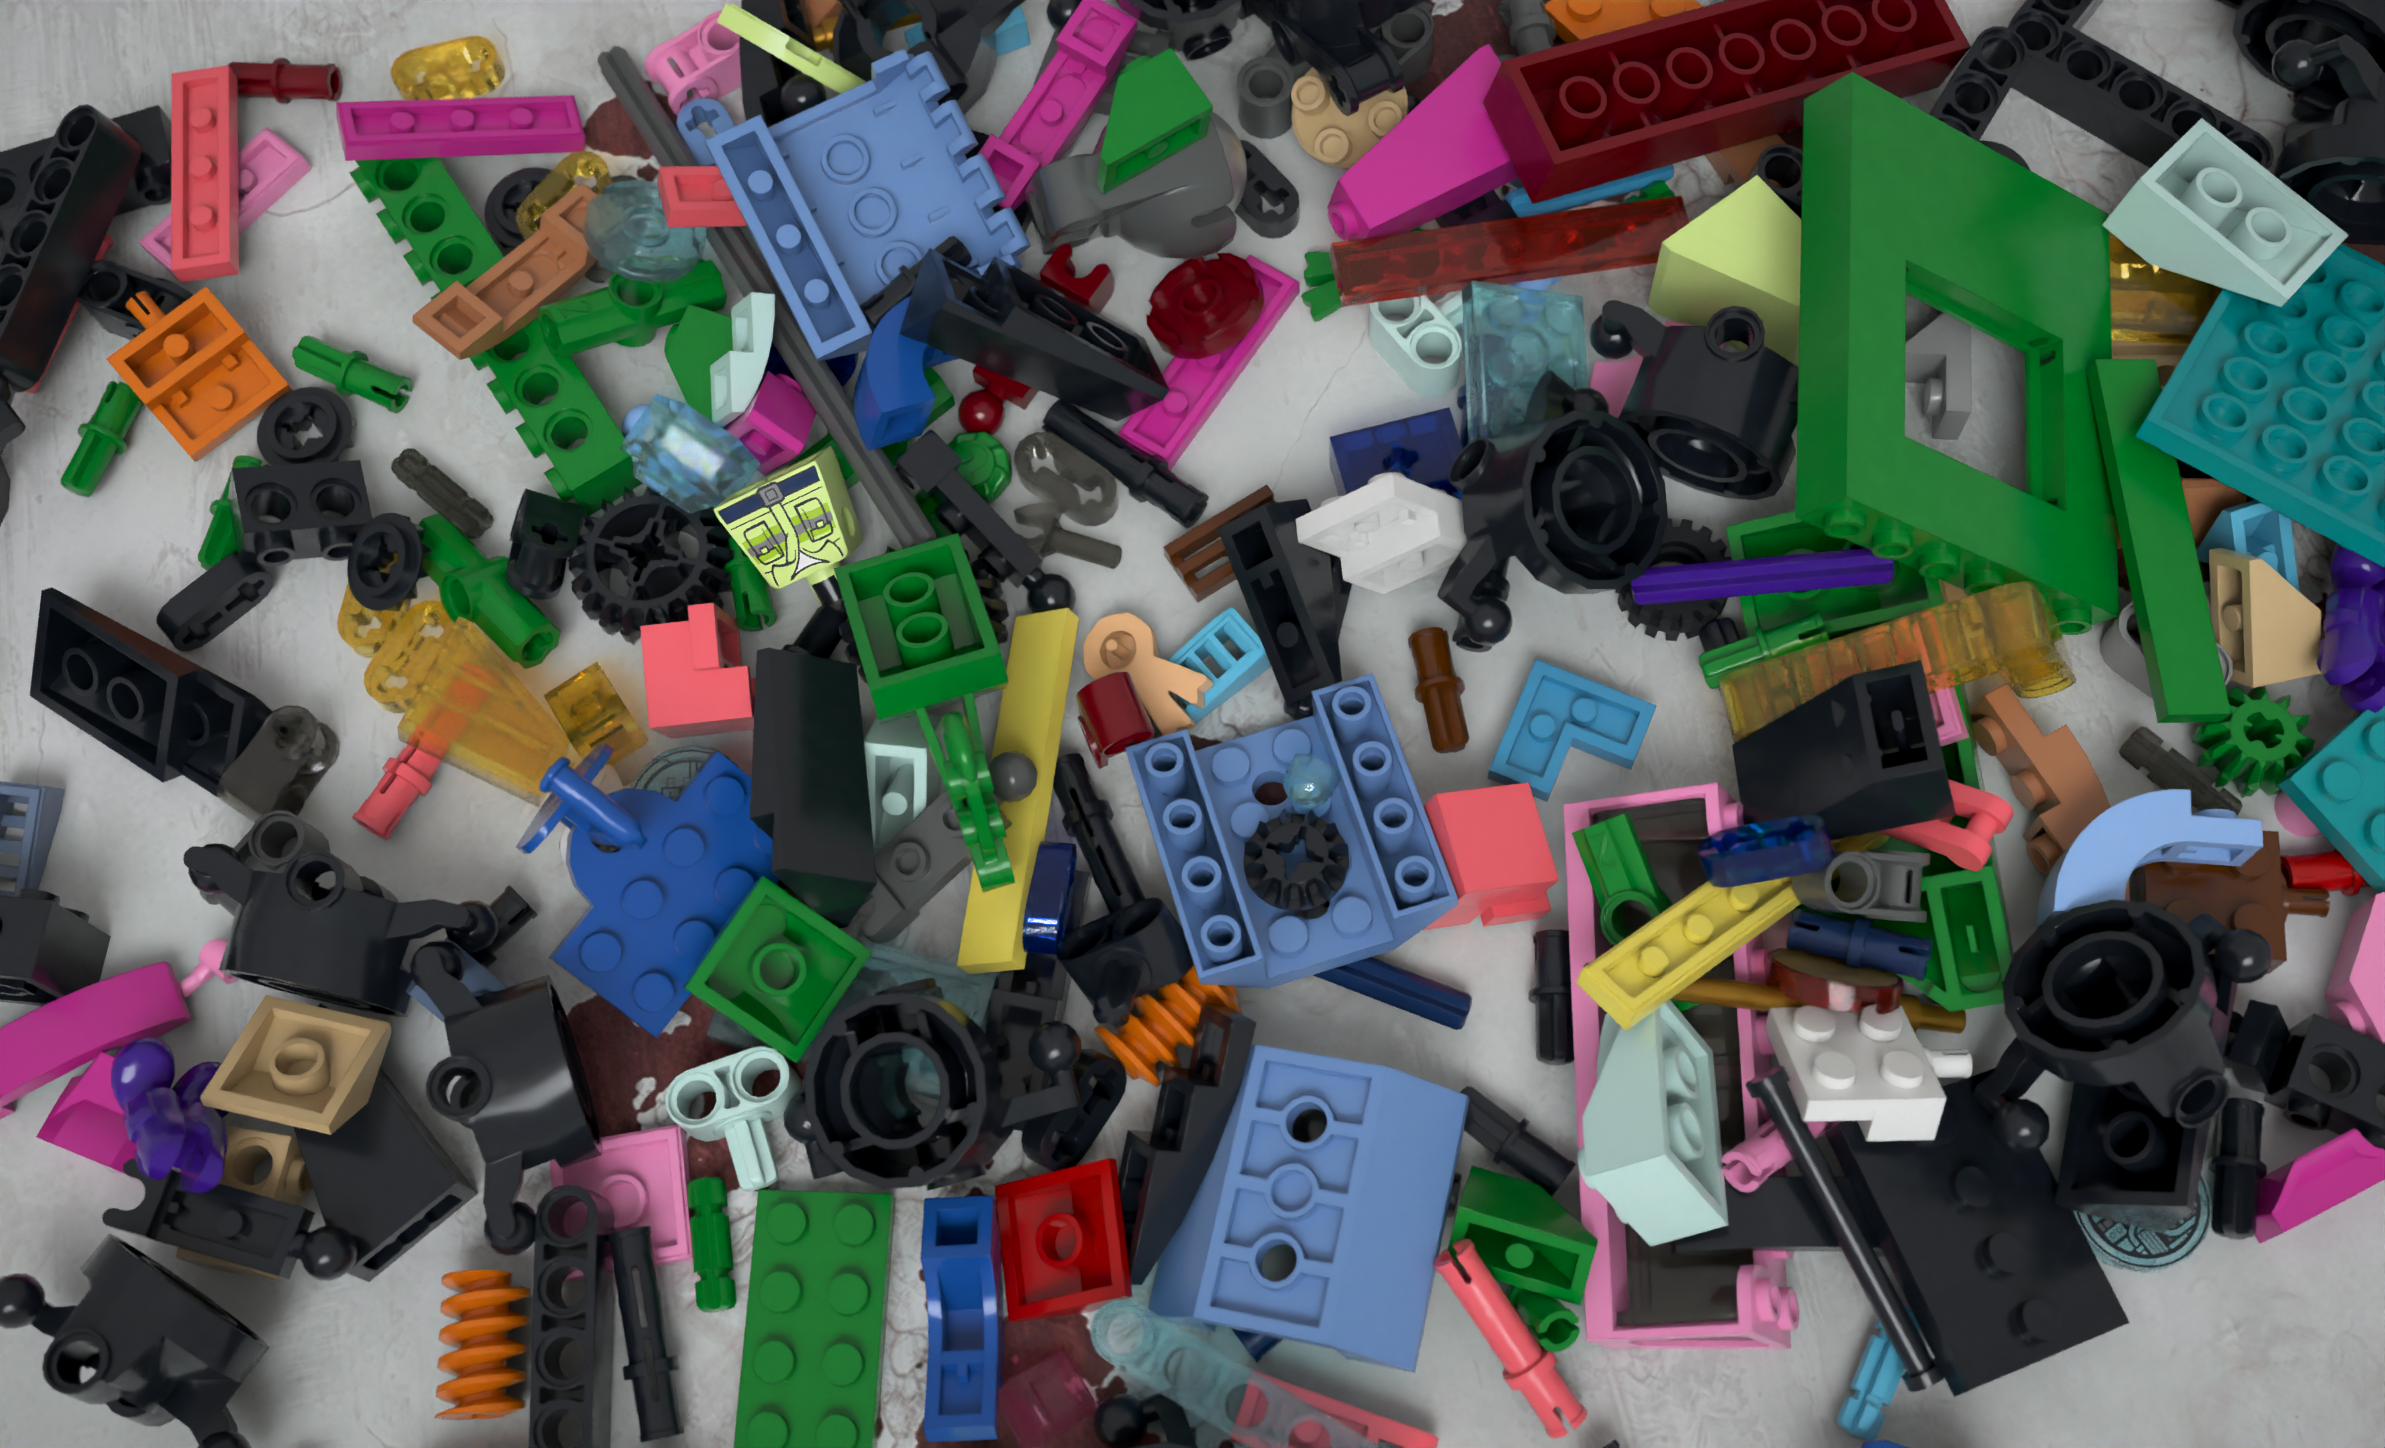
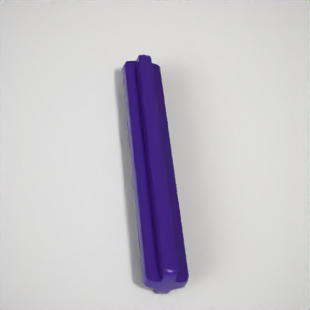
[1631,548,1894,605]

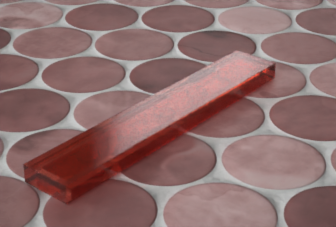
[1329,196,1690,307]

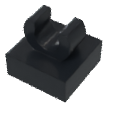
[2223,999,2291,1094]

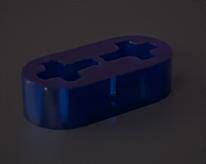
[1698,814,1835,888]
[1022,841,1077,956]

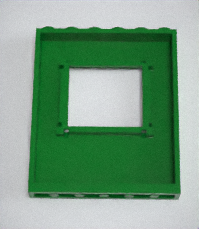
[1795,72,2119,635]

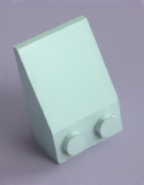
[2102,118,2348,307]
[1578,1000,1728,1247]

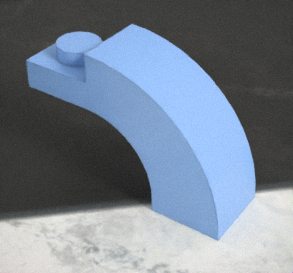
[2036,789,2263,929]

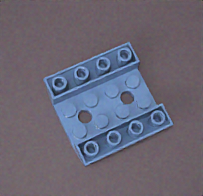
[1125,673,1458,989]
[1147,1044,1470,1373]

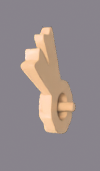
[1083,612,1214,736]

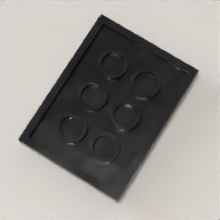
[1824,1067,2130,1397]

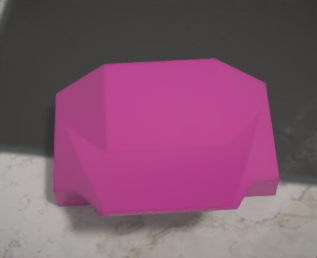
[36,1051,172,1174]
[2254,1129,2385,1244]

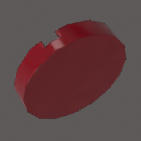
[1146,253,1264,359]

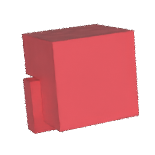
[640,603,756,739]
[1423,782,1559,930]

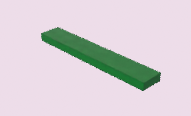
[2086,359,2231,723]

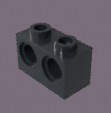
[228,460,372,566]
[2263,1013,2385,1149]

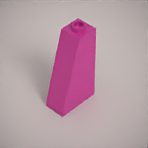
[1327,44,1519,256]

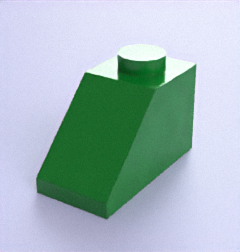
[1096,47,1213,195]
[664,304,733,454]
[1448,1165,1598,1306]

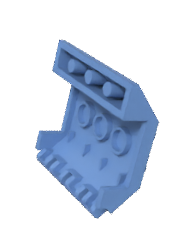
[705,48,1031,362]

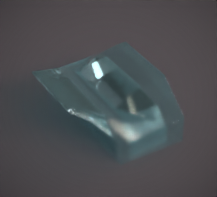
[620,394,761,514]

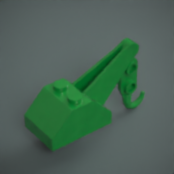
[834,533,1015,893]

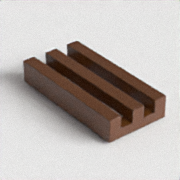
[1163,485,1276,603]

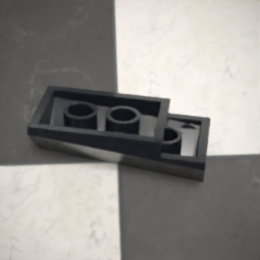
[899,248,1170,422]
[30,587,293,804]
[750,647,877,929]
[2055,954,2238,1234]

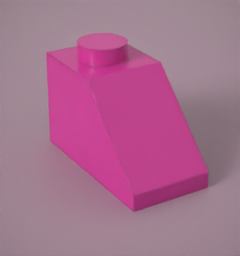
[715,371,817,475]

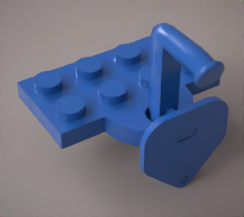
[516,743,780,1038]

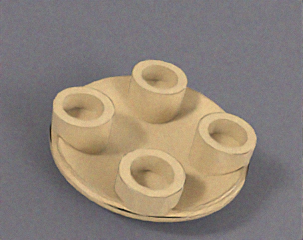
[1291,67,1408,169]

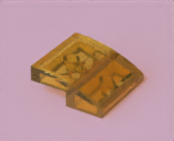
[2109,232,2222,344]

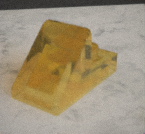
[544,662,649,765]

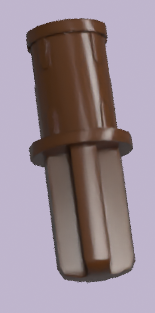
[1408,627,1469,754]

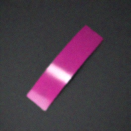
[977,0,1138,211]
[0,961,192,1120]

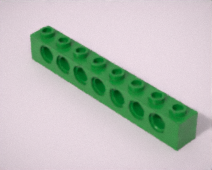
[349,157,650,516]

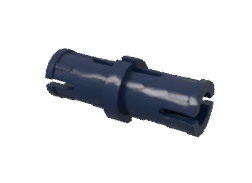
[1786,907,1933,982]

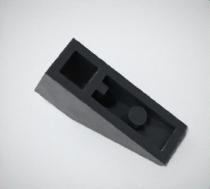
[1217,499,1342,706]

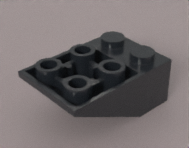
[1732,660,1956,857]

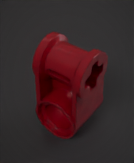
[1076,672,1156,769]

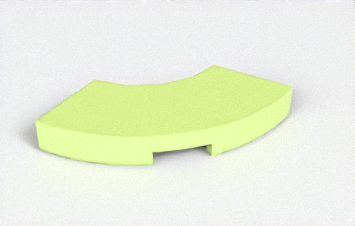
[716,3,866,94]

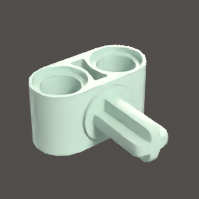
[1368,278,1493,398]
[665,1046,802,1191]

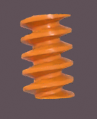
[1093,965,1243,1088]
[435,1269,531,1420]

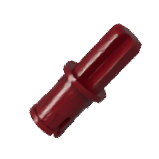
[228,58,342,104]

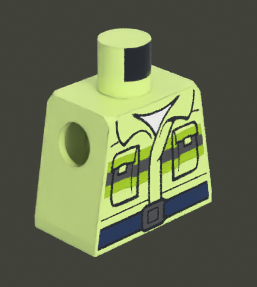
[713,446,863,606]

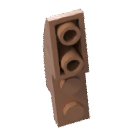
[1971,683,2130,901]

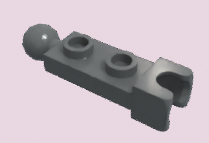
[861,751,1037,943]

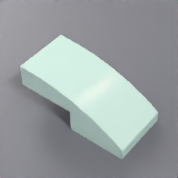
[710,292,775,427]

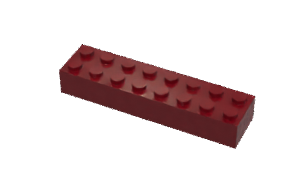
[1483,0,1971,204]

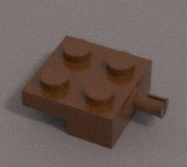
[2136,831,2330,974]

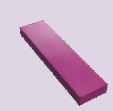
[336,95,585,161]
[1117,254,1300,471]

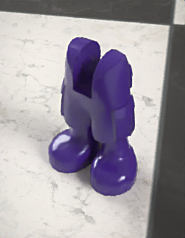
[2317,543,2385,713]
[111,1037,230,1193]

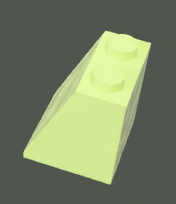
[1647,175,1801,366]

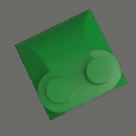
[683,876,873,1063]

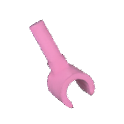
[179,939,239,999]

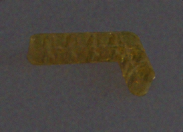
[1718,582,2076,744]

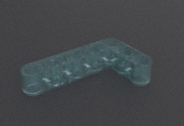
[1090,1299,1383,1448]

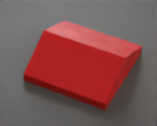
[995,1158,1133,1322]

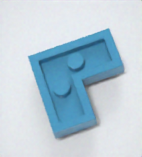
[1487,659,1657,802]

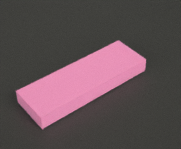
[139,127,312,285]

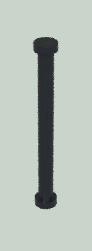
[1745,1066,1944,1392]

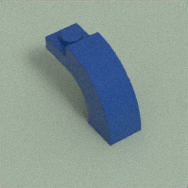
[854,296,960,451]
[920,1195,1004,1442]

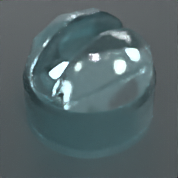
[1283,753,1341,810]

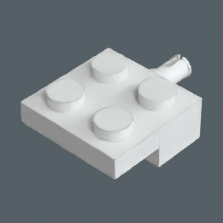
[1296,472,1468,595]
[1765,1005,1973,1141]

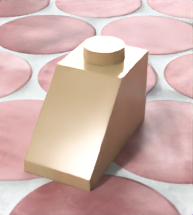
[2209,548,2324,688]

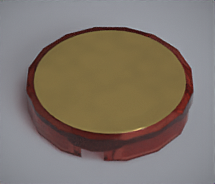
[1763,948,1903,1014]

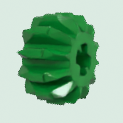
[2191,686,2316,798]

